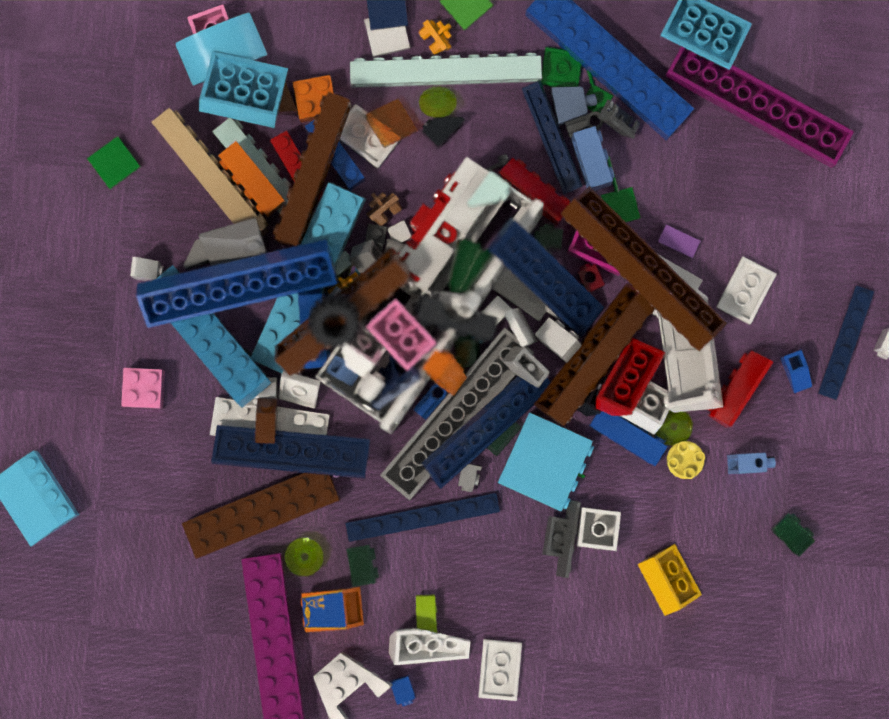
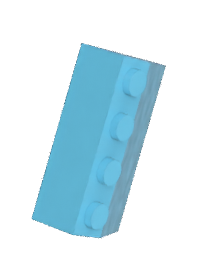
[660,0,752,70]
[199,51,288,128]
[0,450,80,547]

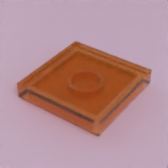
[365,98,417,148]

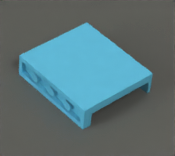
[498,412,594,511]

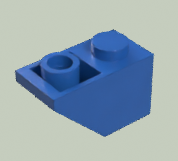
[780,350,812,393]

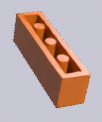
[218,141,286,217]
[422,349,467,396]

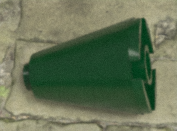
[448,238,494,294]

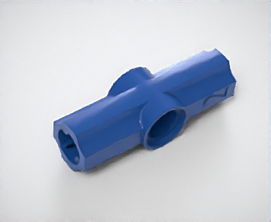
[413,383,448,420]

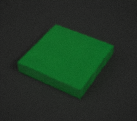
[541,47,581,87]
[87,136,141,190]

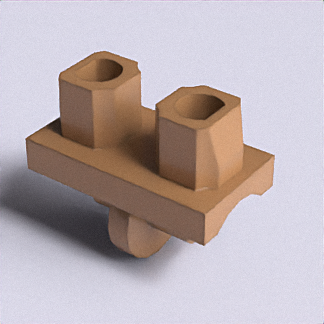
[366,192,402,226]

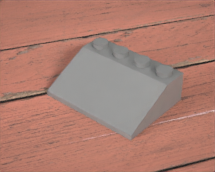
[199,218,268,266]

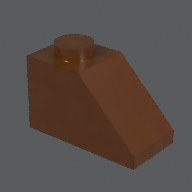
[255,398,278,444]

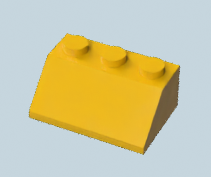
[638,544,702,616]

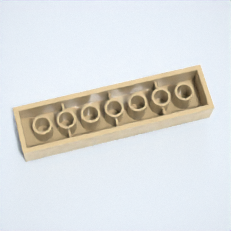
[152,108,269,237]

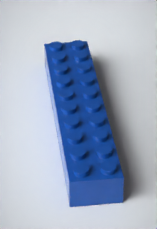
[525,0,694,141]
[136,239,337,328]

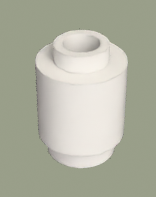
[358,372,386,402]

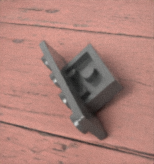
[542,500,581,578]

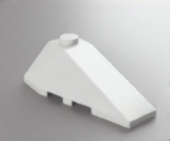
[389,628,470,665]

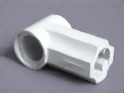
[439,291,480,317]

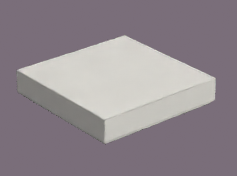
[364,19,410,57]
[278,371,320,408]

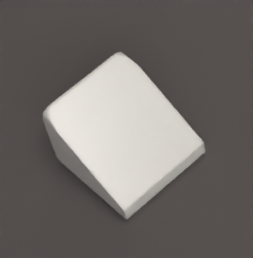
[387,220,411,243]

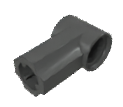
[565,111,603,138]

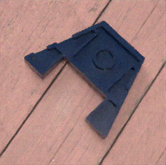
[371,354,421,410]

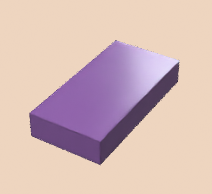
[658,225,700,259]

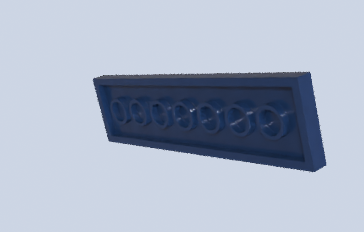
[487,218,604,337]
[422,376,550,489]
[211,425,370,479]

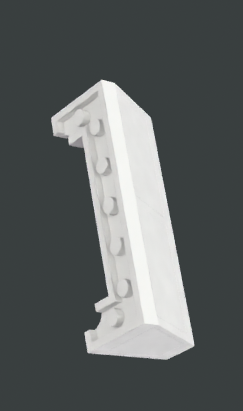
[653,288,724,412]

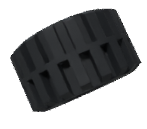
[309,294,360,349]

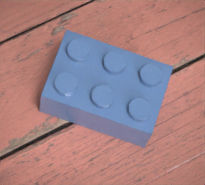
[571,126,615,191]

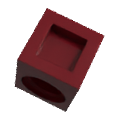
[577,263,605,293]

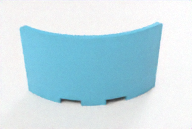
[176,13,268,86]

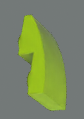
[416,594,438,633]

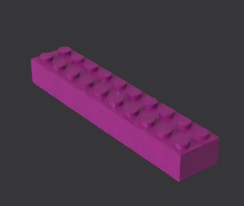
[665,46,854,168]
[241,553,305,719]

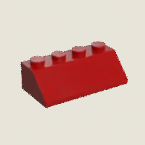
[498,158,571,226]
[596,337,666,416]
[707,350,773,428]

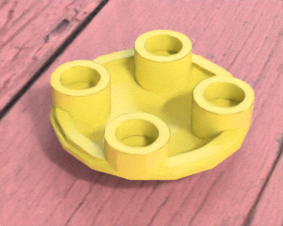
[667,441,705,479]

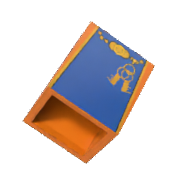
[301,587,364,632]

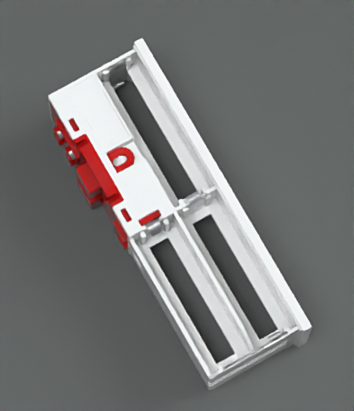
[316,157,543,435]

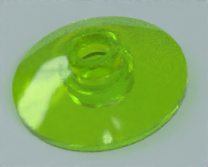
[419,87,457,118]
[655,410,692,446]
[285,538,324,576]

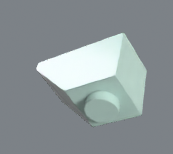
[467,171,510,208]

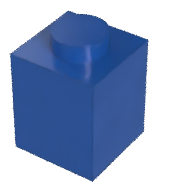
[390,675,416,706]

